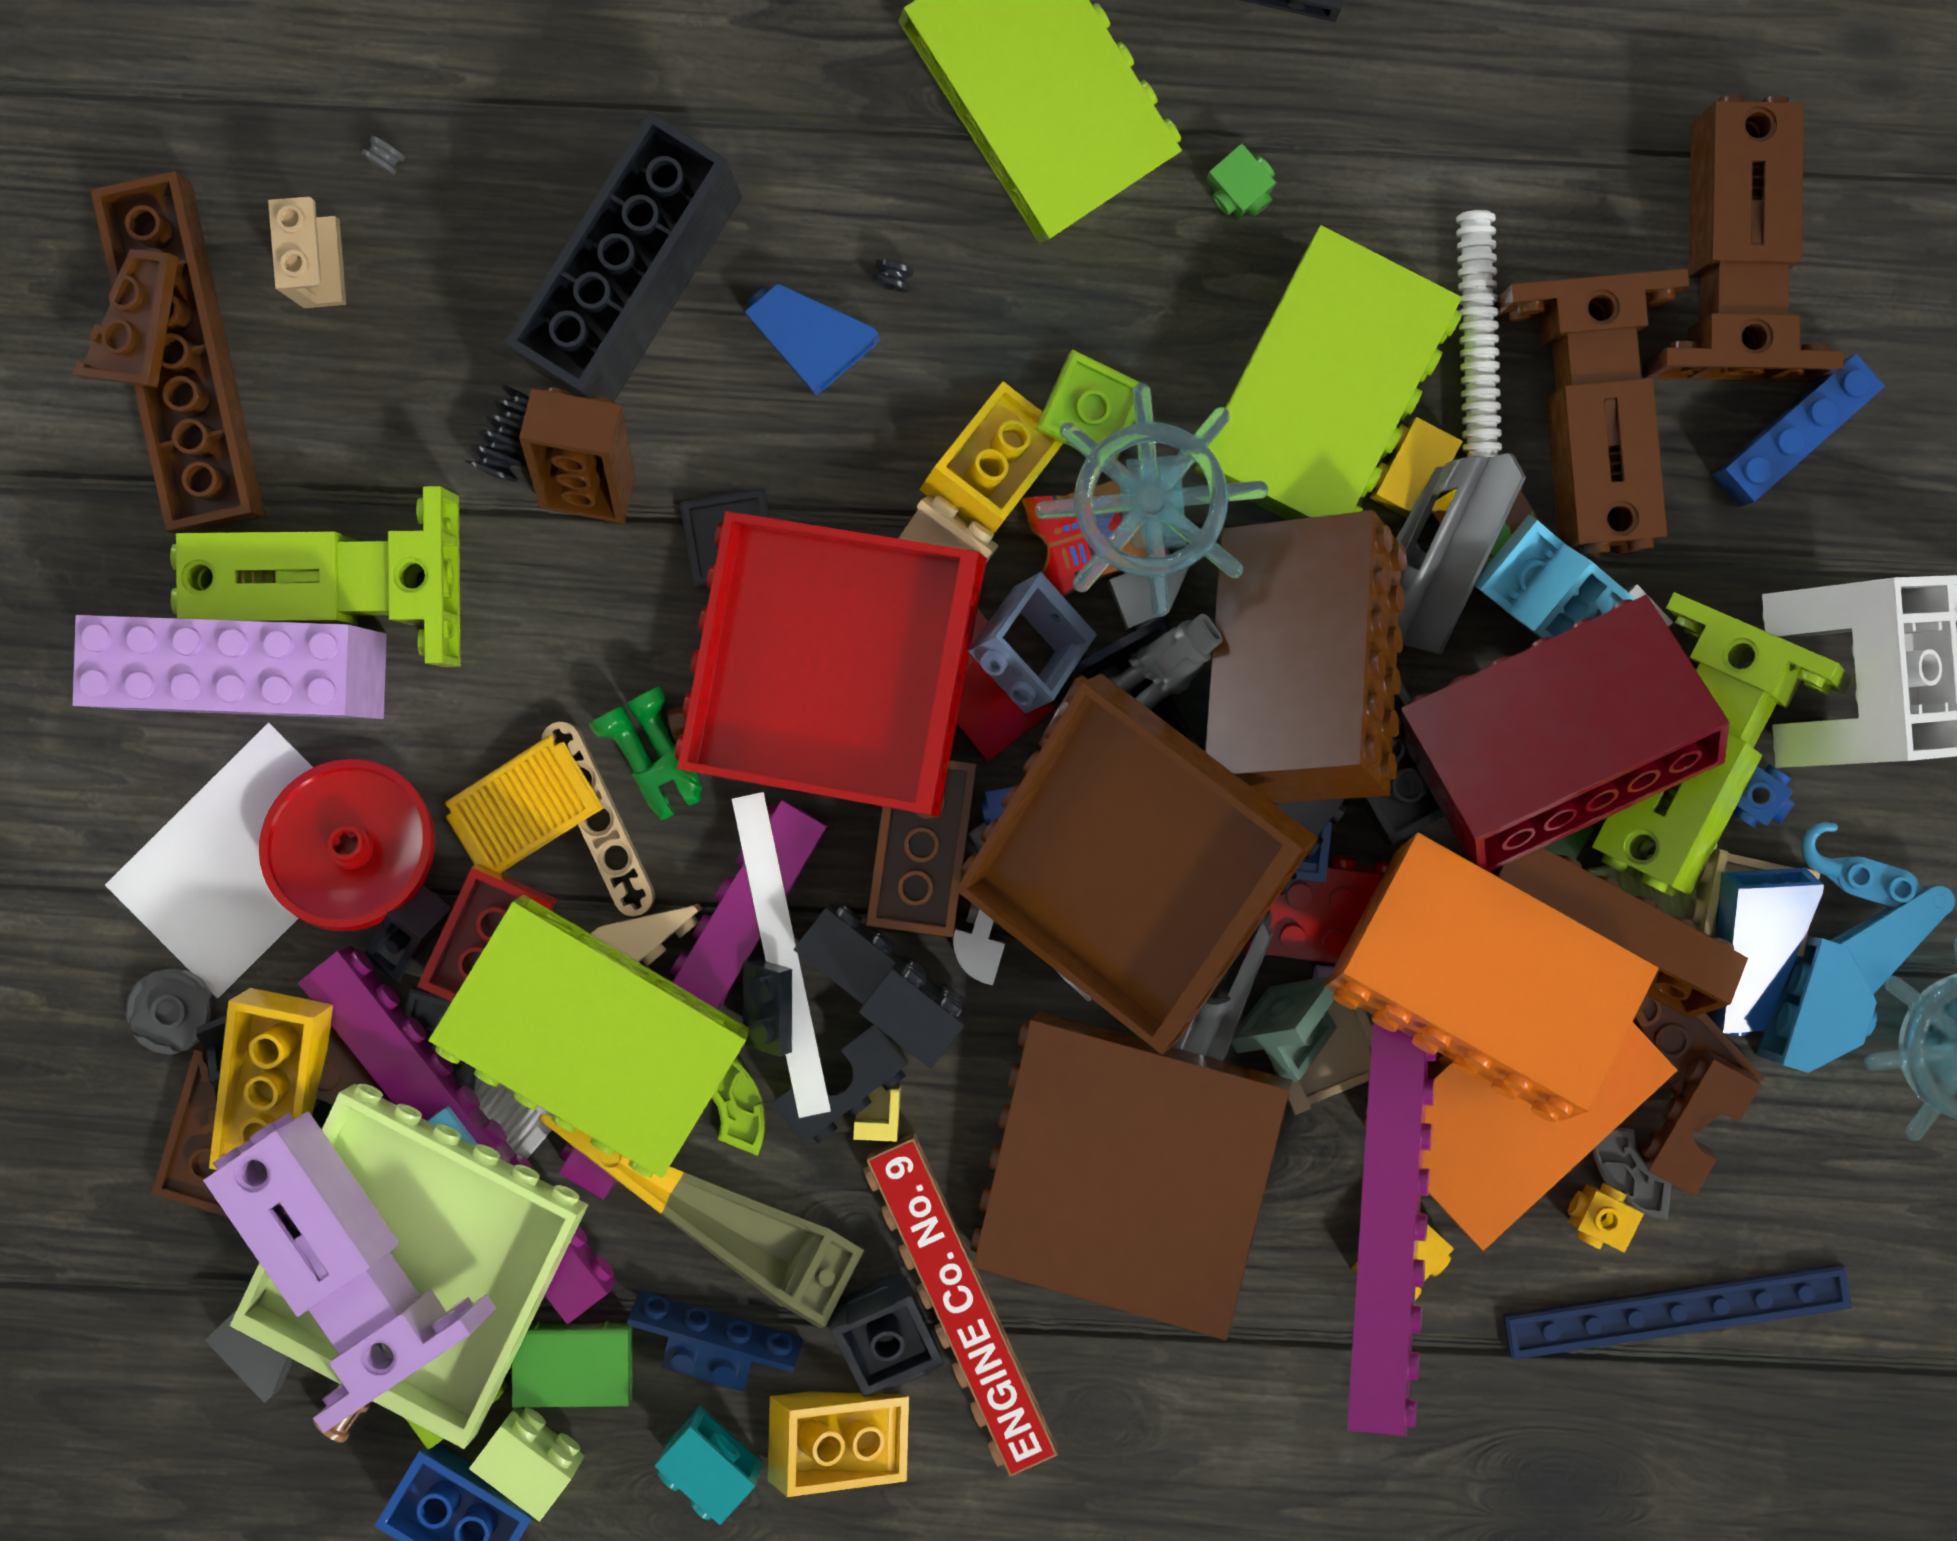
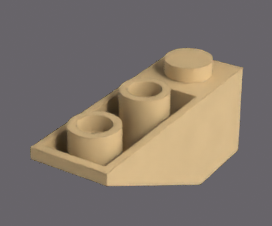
[591,904,703,966]

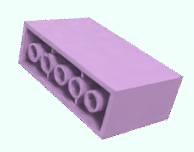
[72,615,387,719]

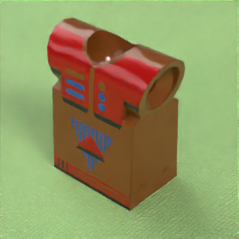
[1022,471,1170,597]

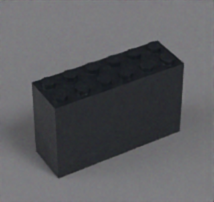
[504,112,742,401]

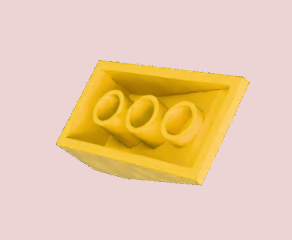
[209,988,333,1170]

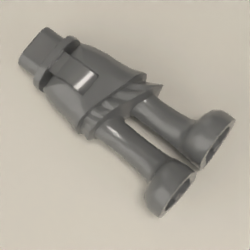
[1098,614,1223,711]

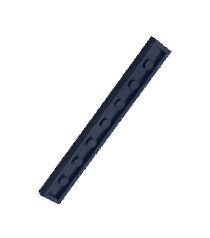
[1503,1263,1852,1360]

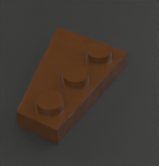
[71,249,179,388]

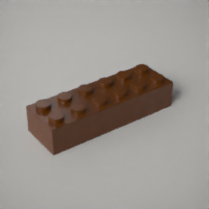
[1489,847,1749,1018]

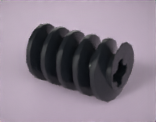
[464,384,529,482]

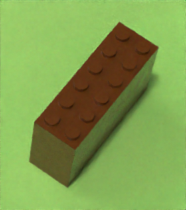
[1205,510,1407,803]

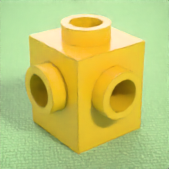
[1568,1183,1644,1253]

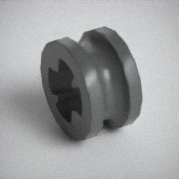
[361,135,406,176]

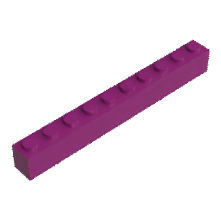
[559,800,829,1200]
[298,945,617,1324]
[1347,1022,1437,1437]

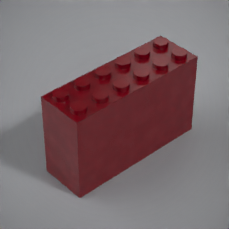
[1401,594,1730,872]

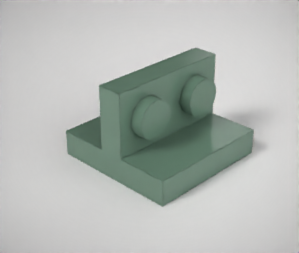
[1231,976,1337,1083]

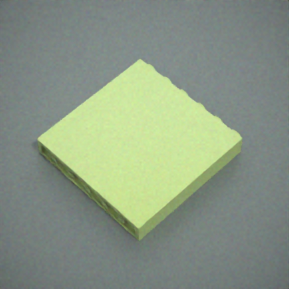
[230,1084,589,1449]

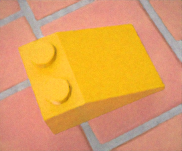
[919,381,1063,535]
[768,1391,909,1497]

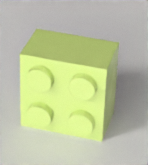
[469,1407,585,1522]

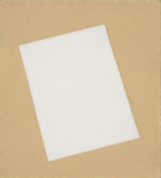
[105,722,313,999]

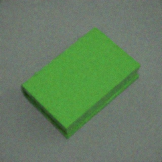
[512,1320,633,1408]

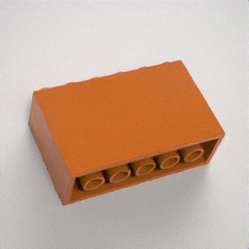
[1324,833,1659,1122]
[1362,1022,1678,1251]

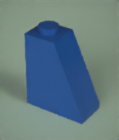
[745,284,880,397]

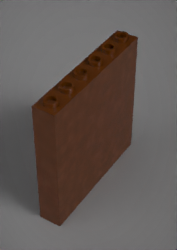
[956,673,1318,1055]
[970,1011,1293,1340]

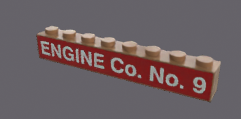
[863,1133,1057,1477]

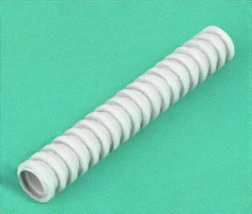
[1456,210,1502,457]

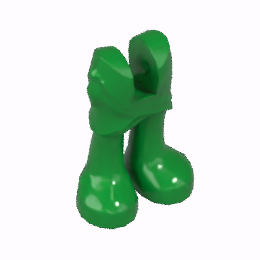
[589,686,702,821]

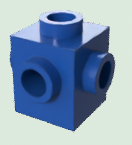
[1733,764,1795,828]

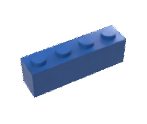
[1711,354,1885,507]

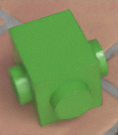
[1206,144,1276,220]

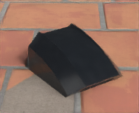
[829,1275,944,1397]

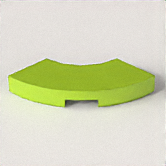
[712,1057,765,1156]

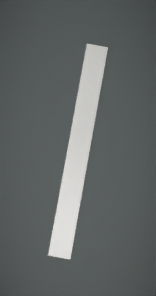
[732,792,831,1118]

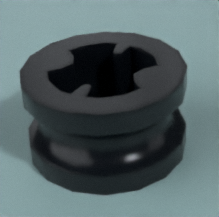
[871,260,914,293]

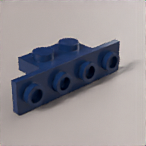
[627,1291,803,1391]

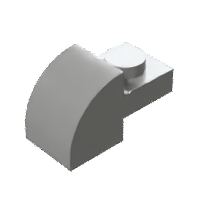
[953,903,1005,985]

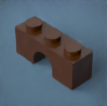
[1642,1050,1761,1196]

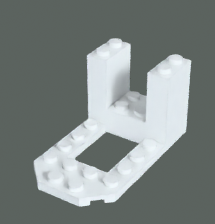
[1762,575,1957,768]

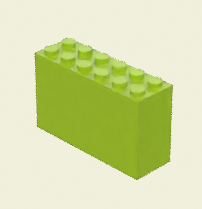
[898,0,1182,245]
[1193,225,1463,520]
[428,894,749,1178]

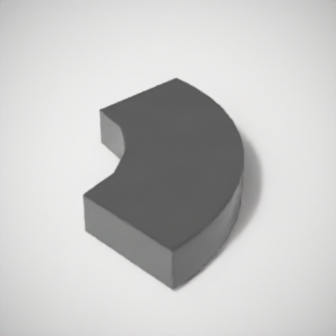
[1590,1126,1672,1220]

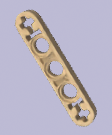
[541,722,655,917]

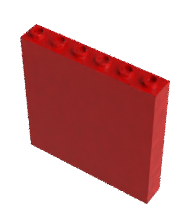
[675,511,987,817]

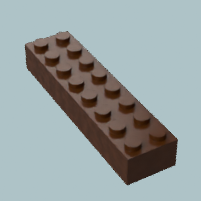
[90,171,266,534]

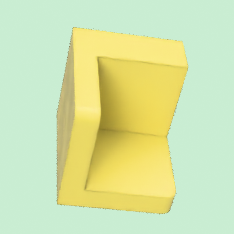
[853,1085,901,1142]

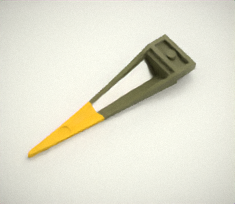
[539,1114,864,1328]

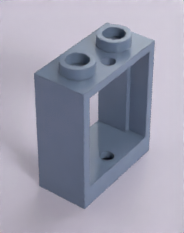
[968,572,1097,714]

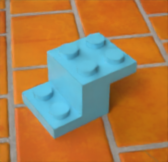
[1474,514,1635,639]

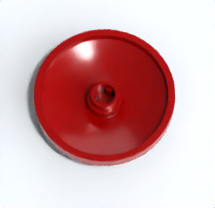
[259,759,435,931]

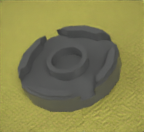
[125,968,216,1055]

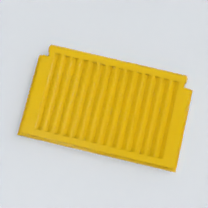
[445,735,604,873]

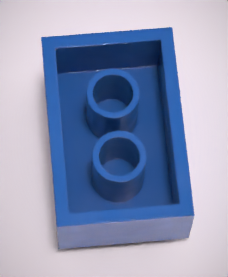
[374,1443,533,1541]

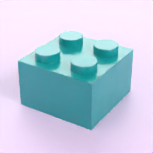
[655,1405,763,1525]

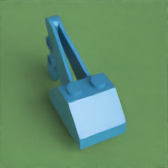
[1756,822,1955,1073]

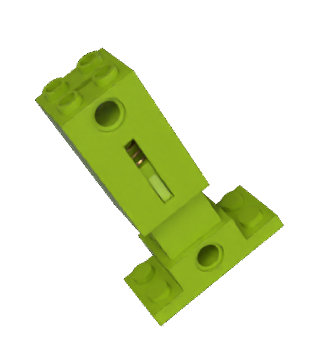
[170,486,461,667]
[1592,592,1852,897]

